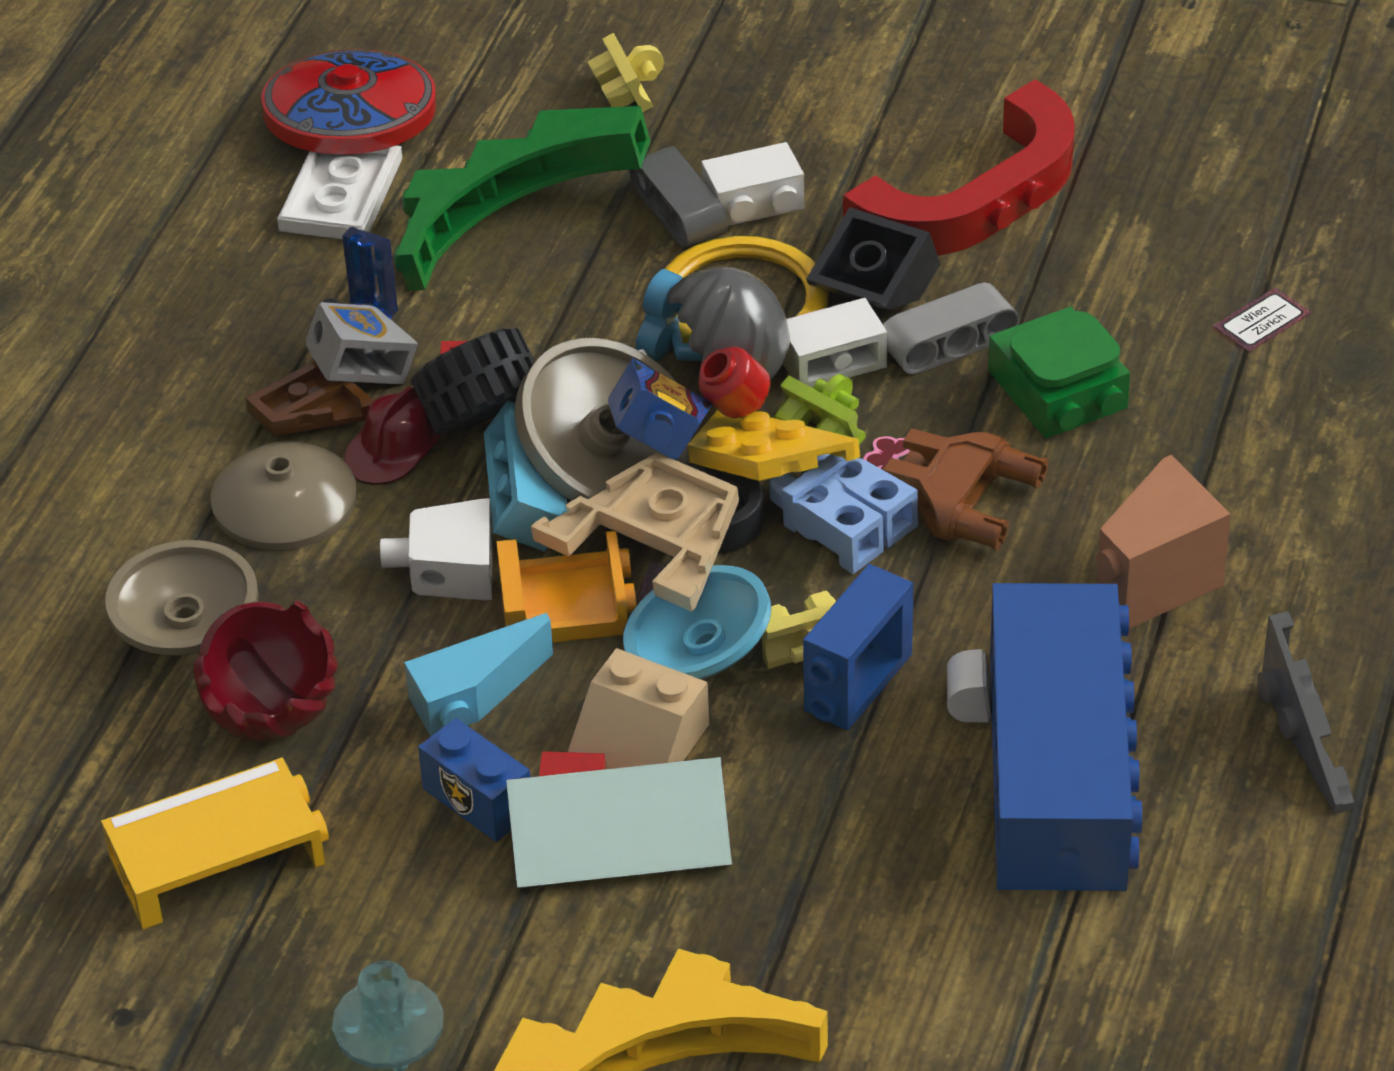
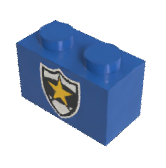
[418,718,531,842]

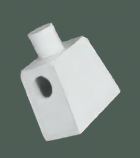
[380,498,493,600]

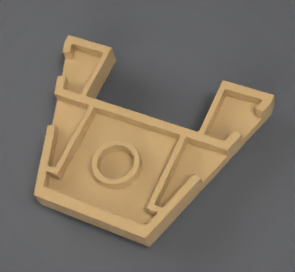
[531,452,739,612]

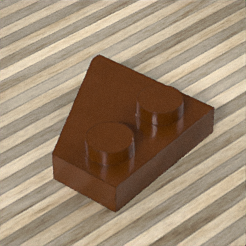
[245,361,374,436]

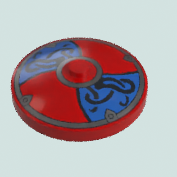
[261,49,437,155]

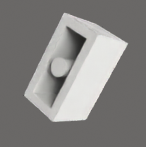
[701,142,804,226]
[783,298,887,388]

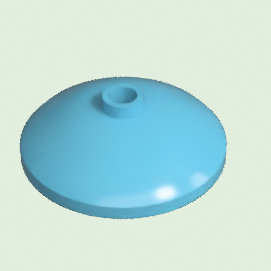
[623,565,771,679]

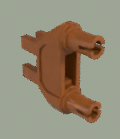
[883,428,1049,551]

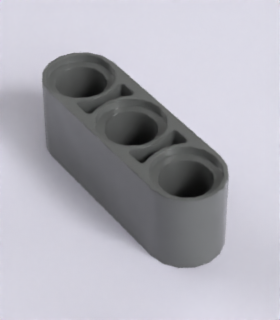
[629,146,728,248]

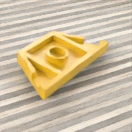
[688,410,860,481]

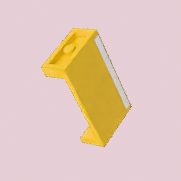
[101,757,329,929]

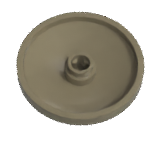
[515,338,700,501]

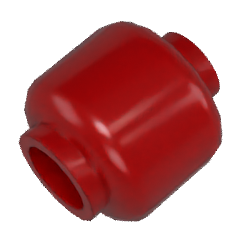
[698,346,770,419]

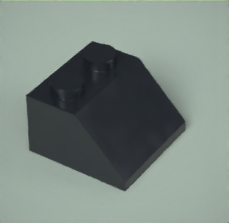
[806,207,941,310]

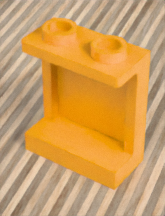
[496,531,636,643]

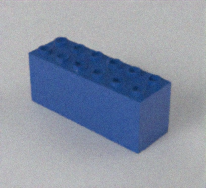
[990,583,1142,891]

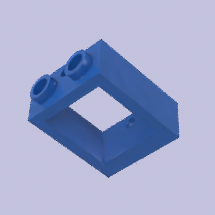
[803,564,913,731]

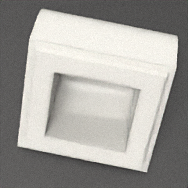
[947,649,991,722]

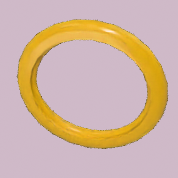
[665,236,829,343]

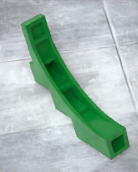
[394,106,651,291]

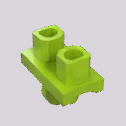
[774,374,866,445]

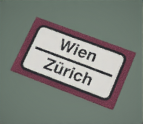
[1213,288,1312,352]

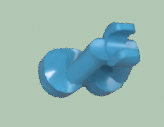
[635,269,703,361]

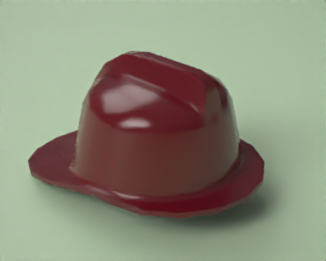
[344,386,442,485]

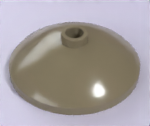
[211,442,357,550]
[105,540,258,656]

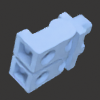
[769,454,918,574]

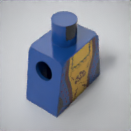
[608,358,712,460]

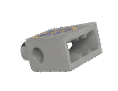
[306,298,418,384]

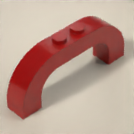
[843,79,1075,255]

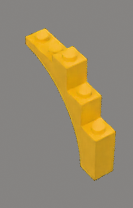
[494,949,828,1071]

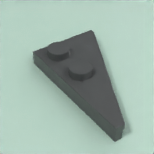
[1257,611,1355,814]

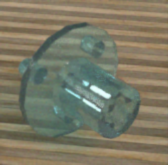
[332,961,444,1071]

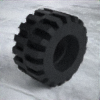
[411,328,535,434]

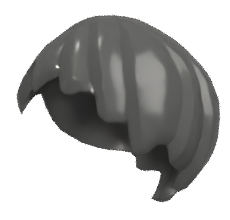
[667,266,790,380]

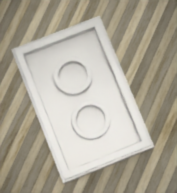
[277,146,402,242]

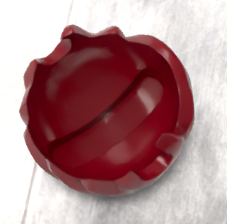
[193,600,338,741]

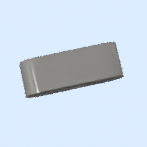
[883,282,1020,374]

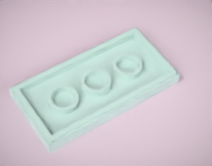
[506,757,732,888]

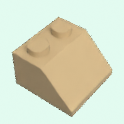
[568,648,709,769]

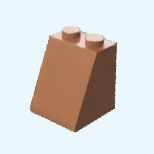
[1096,455,1231,629]

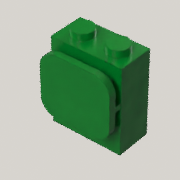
[988,306,1130,439]

